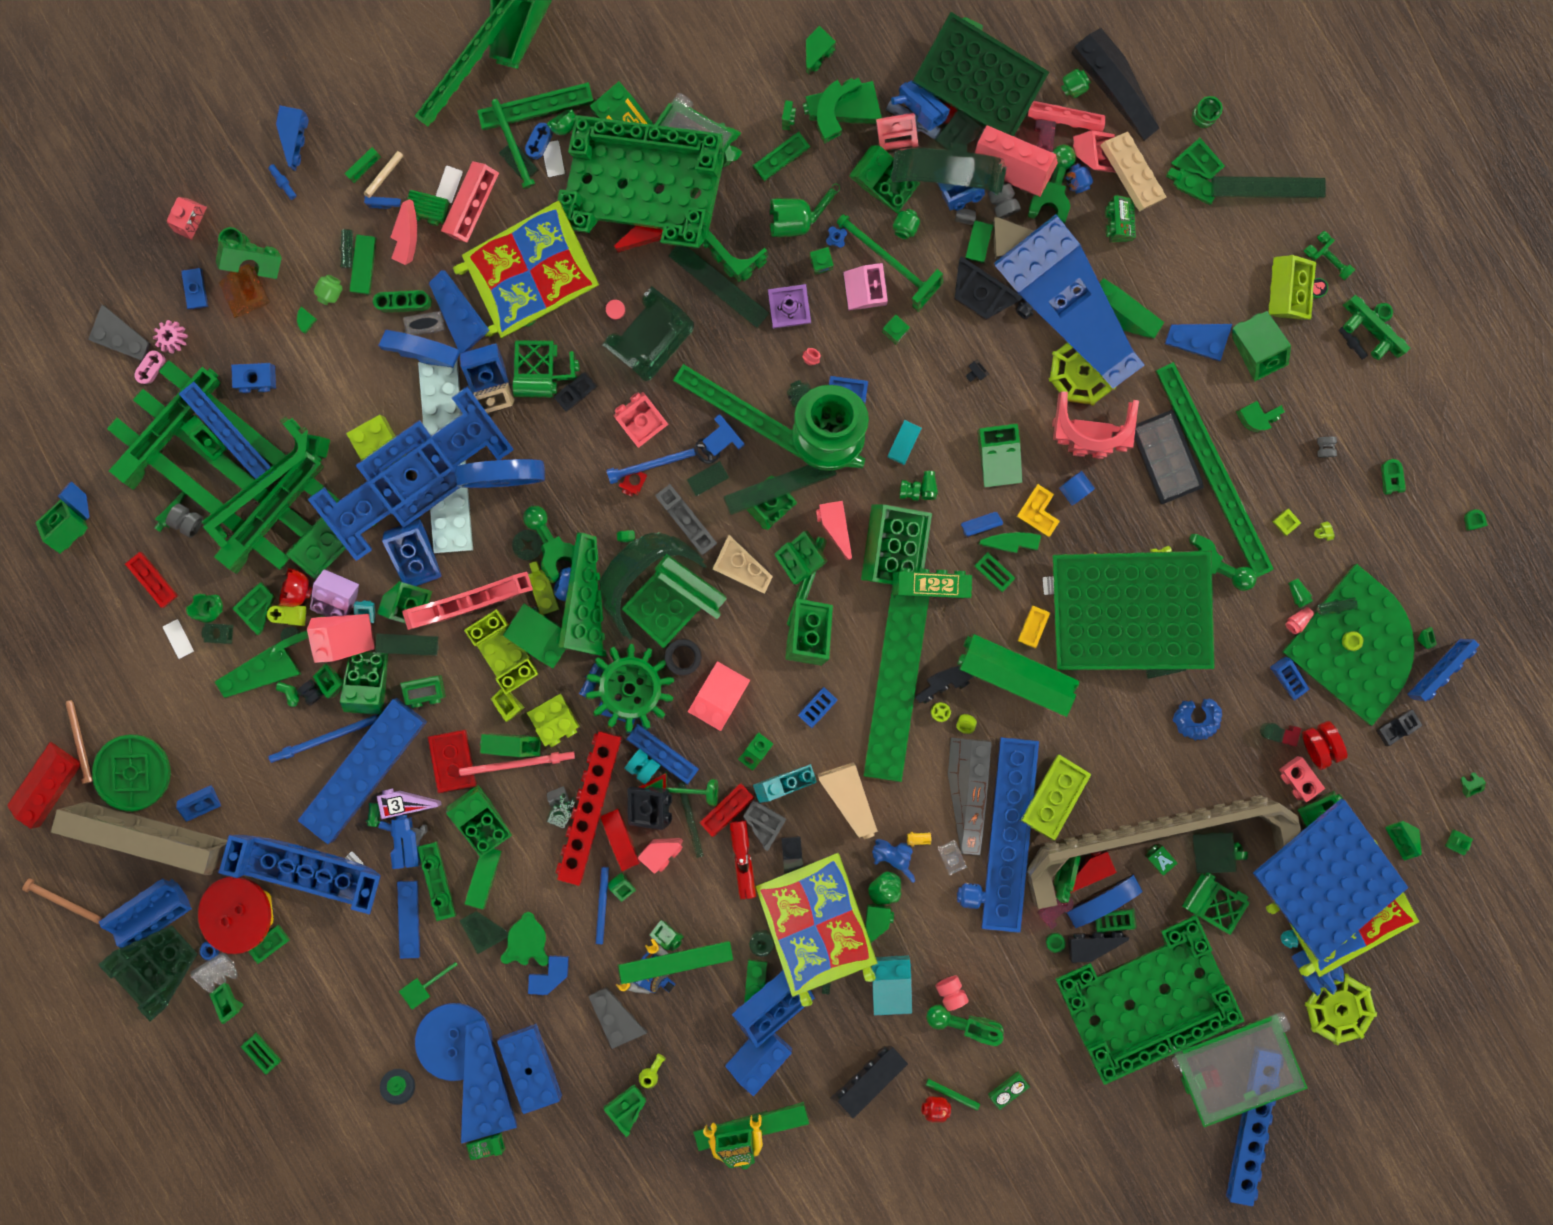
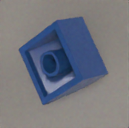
[460,343,510,393]

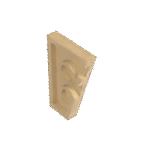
[713,535,773,594]

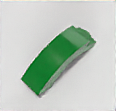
[817,77,862,144]

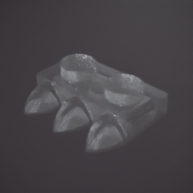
[191,952,237,992]

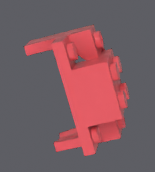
[1052,392,1139,459]

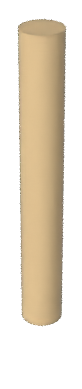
[364,151,403,198]

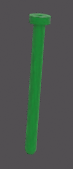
[491,99,535,189]

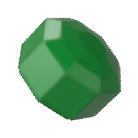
[617,530,635,543]

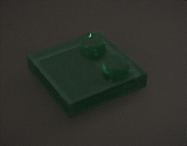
[1193,832,1237,873]

